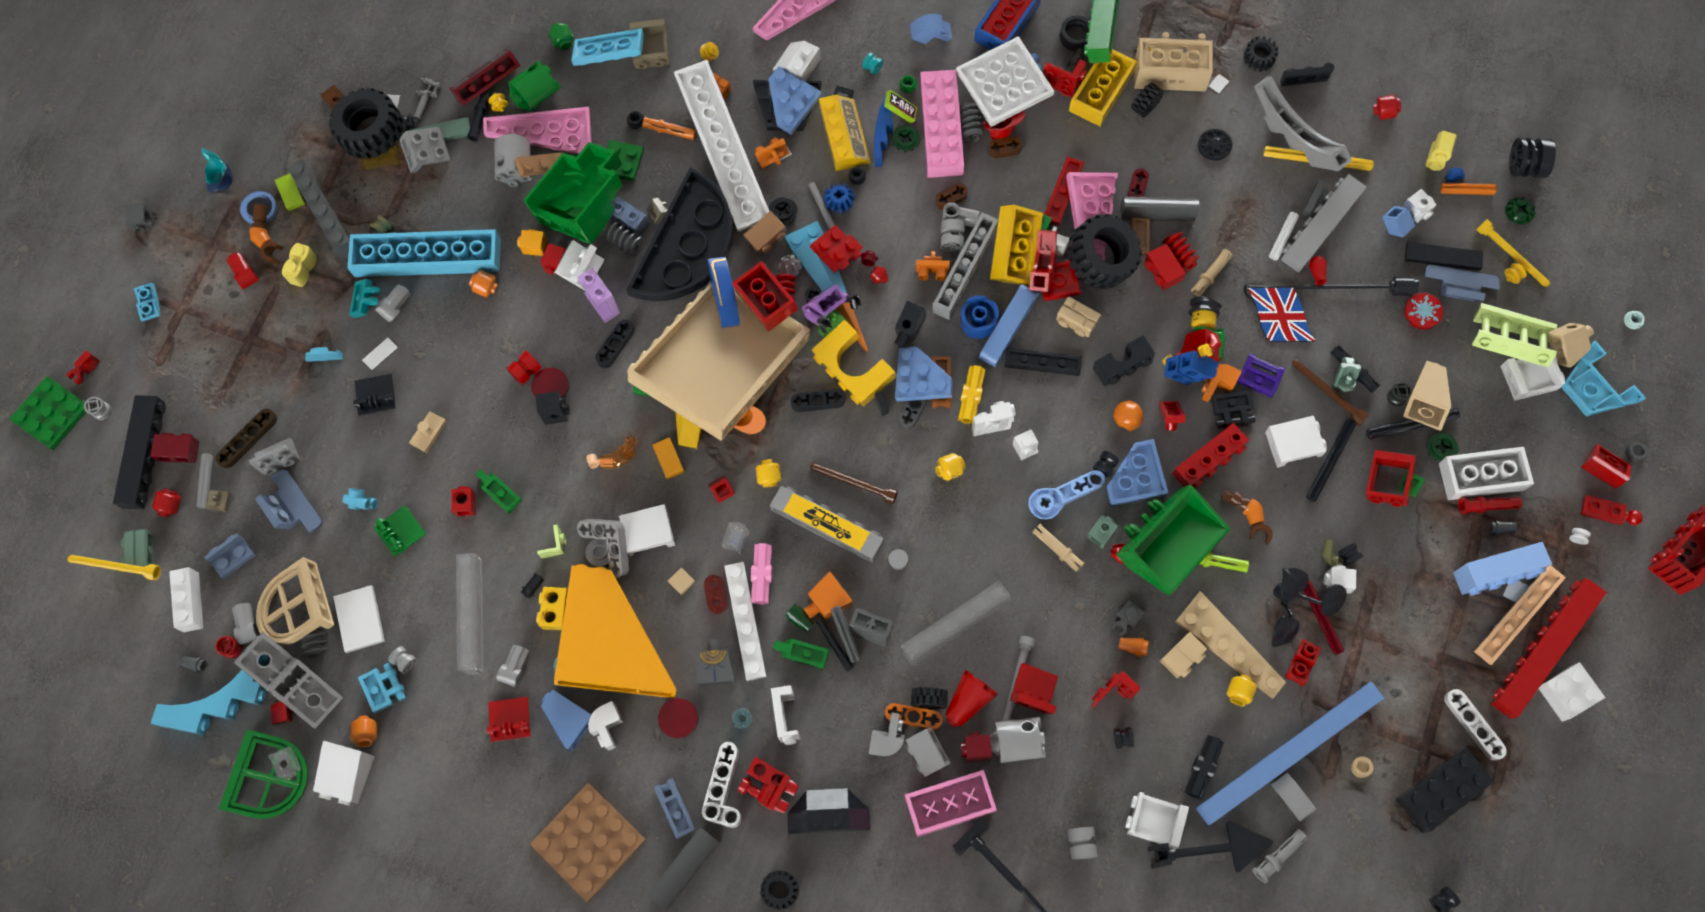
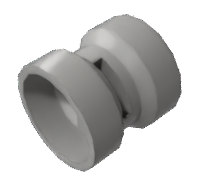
[84,397,112,420]
[388,646,417,674]

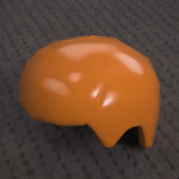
[1113,401,1144,431]

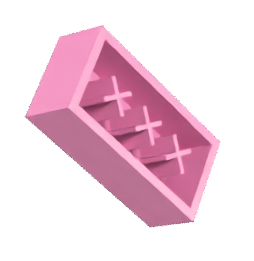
[905,770,997,837]

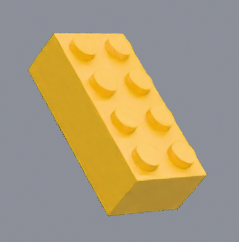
[1069,49,1137,127]

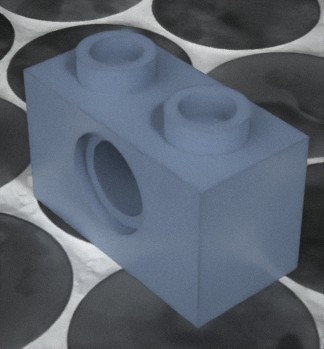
[610,197,650,237]

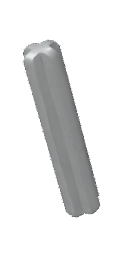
[196,454,213,509]

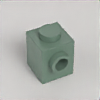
[1087,515,1118,549]

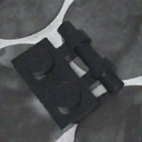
[1211,390,1256,429]

